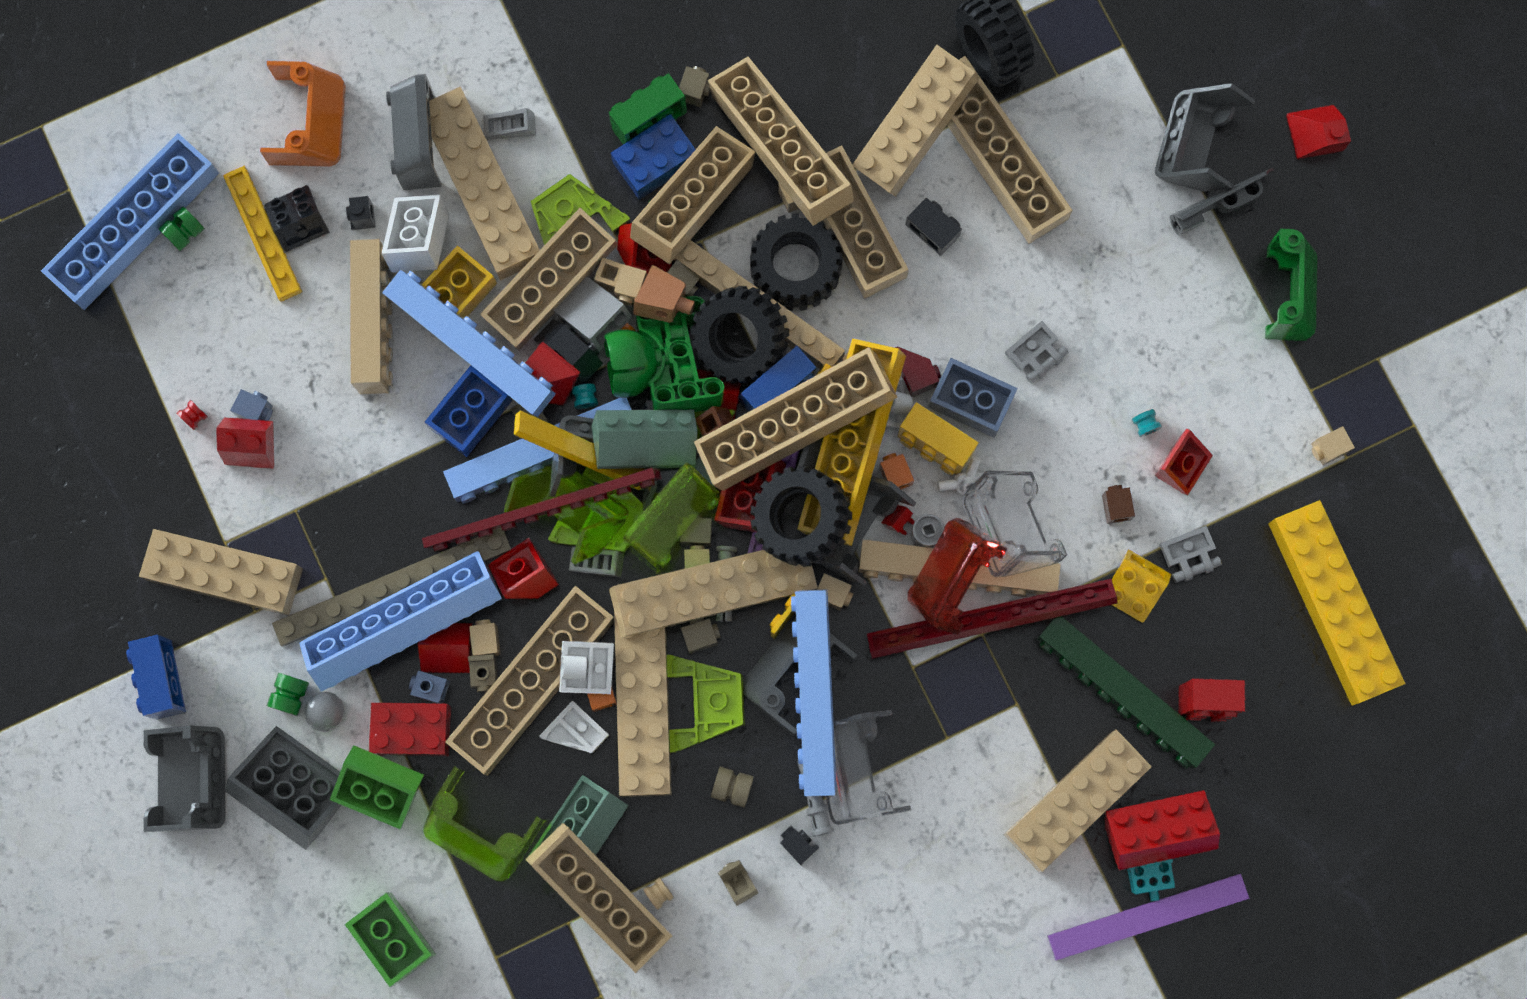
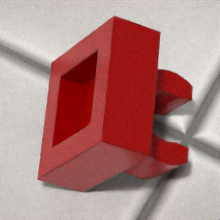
[881,505,915,535]

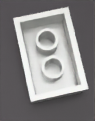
[382,195,449,272]

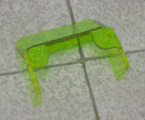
[623,462,720,574]
[504,465,629,564]
[423,766,545,881]

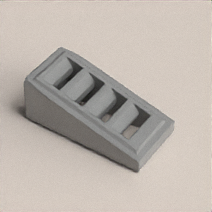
[484,108,536,140]
[569,546,624,577]

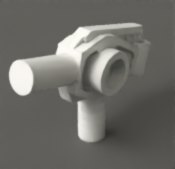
[937,456,997,495]

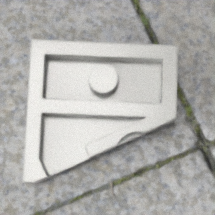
[539,701,609,754]

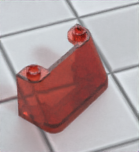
[907,518,1008,635]

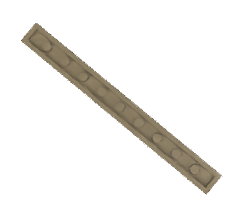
[272,528,511,647]

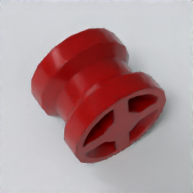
[176,400,208,430]

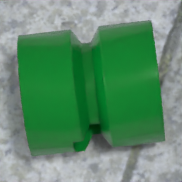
[158,206,205,251]
[266,673,309,716]

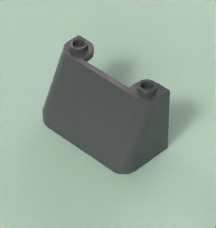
[143,725,225,832]

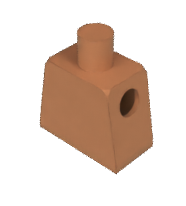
[633,265,696,323]

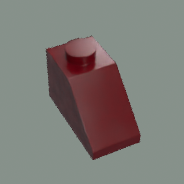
[895,346,941,398]

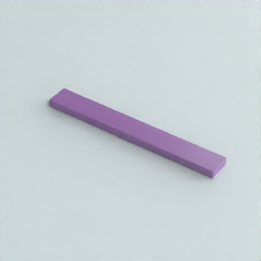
[1047,874,1249,960]

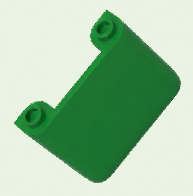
[1265,229,1317,341]

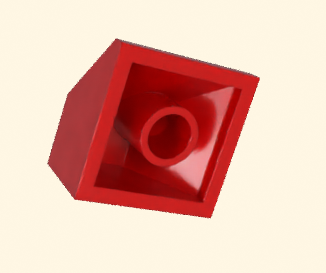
[1286,105,1351,159]
[617,223,672,275]
[525,342,580,405]
[488,538,559,599]

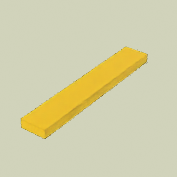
[223,165,302,302]
[514,410,645,490]

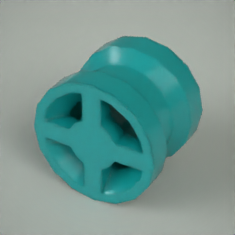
[572,384,599,409]
[1132,409,1162,437]

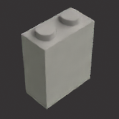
[554,276,633,351]

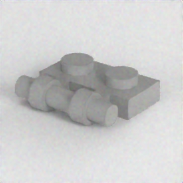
[1005,321,1069,383]
[1159,526,1222,583]

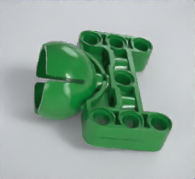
[604,296,724,412]

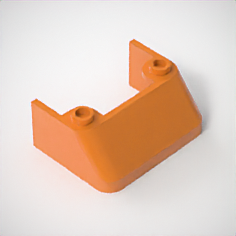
[260,61,345,167]

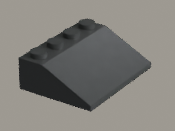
[225,726,341,850]

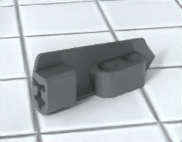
[1169,168,1275,235]

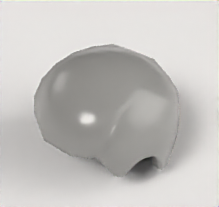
[305,691,344,732]

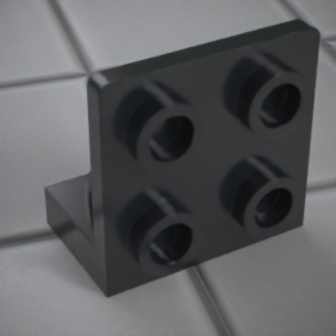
[264,185,329,252]

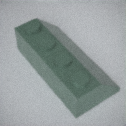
[591,410,697,469]
[527,775,629,858]

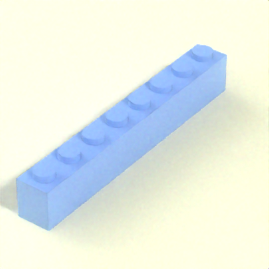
[382,270,556,417]
[443,398,631,503]
[791,589,837,796]

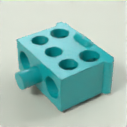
[1128,859,1175,901]

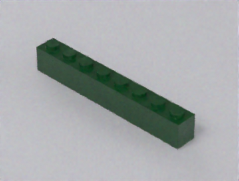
[1037,616,1216,769]

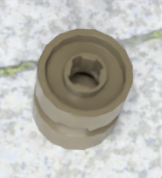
[711,766,754,808]

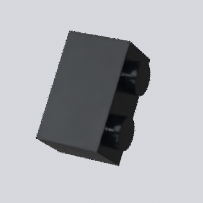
[905,197,962,256]

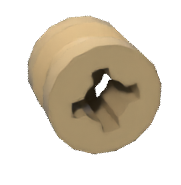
[643,877,674,910]

